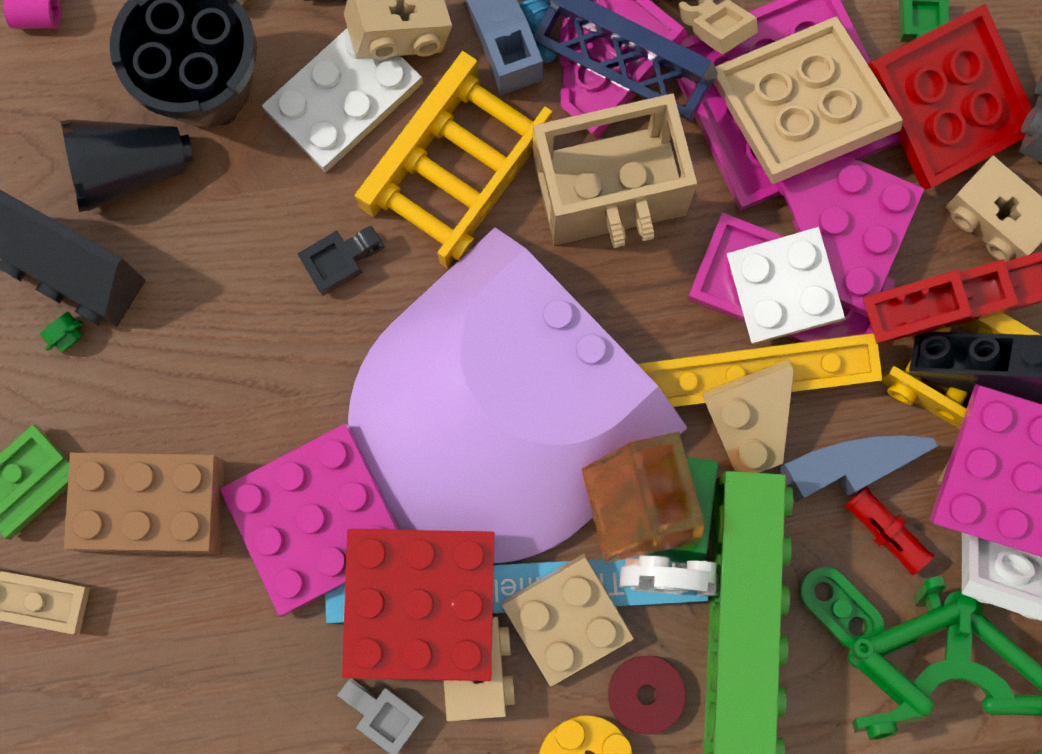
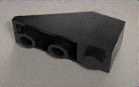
[909,331,1042,404]

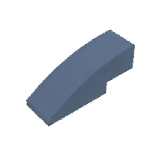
[777,435,938,502]

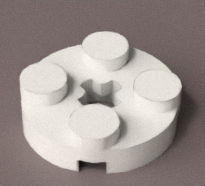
[619,556,719,596]

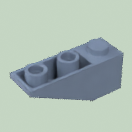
[464,0,543,96]

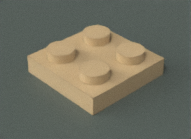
[502,553,634,687]

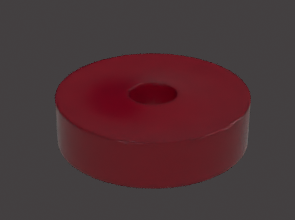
[608,656,686,735]

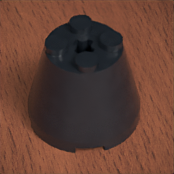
[110,0,257,127]

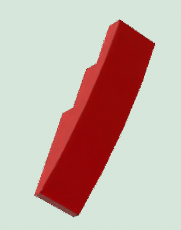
[863,251,1042,344]

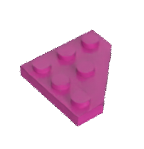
[560,0,689,139]
[776,154,924,317]

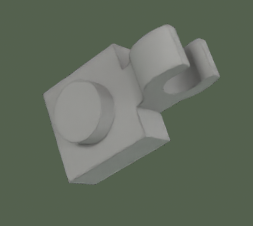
[337,678,424,754]

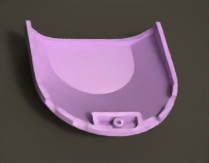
[348,228,687,564]

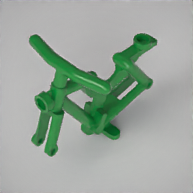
[847,576,1042,754]

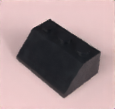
[0,190,146,327]

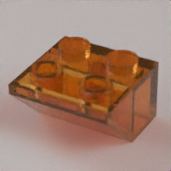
[582,431,705,563]

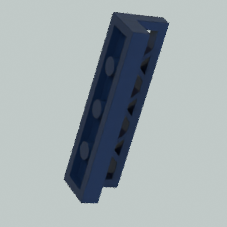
[533,0,718,122]

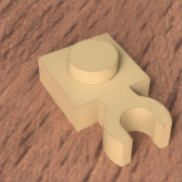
[679,0,758,55]

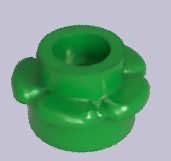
[39,311,83,353]

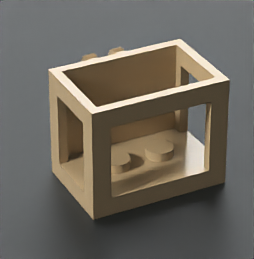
[533,93,697,248]

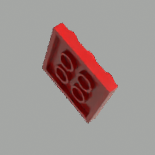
[867,4,1032,190]
[342,529,495,681]

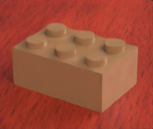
[64,452,225,554]

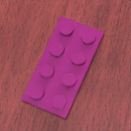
[687,212,896,343]

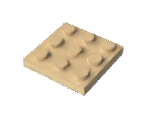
[713,16,903,185]

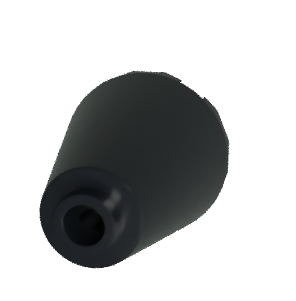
[60,119,193,212]

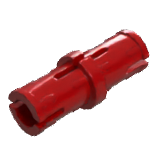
[844,486,934,576]

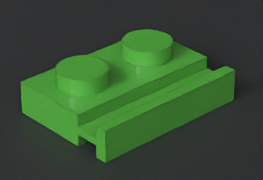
[0,424,69,540]

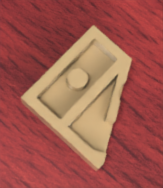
[703,359,794,473]

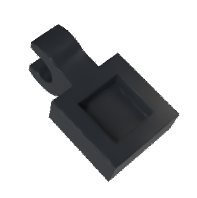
[298,225,385,296]

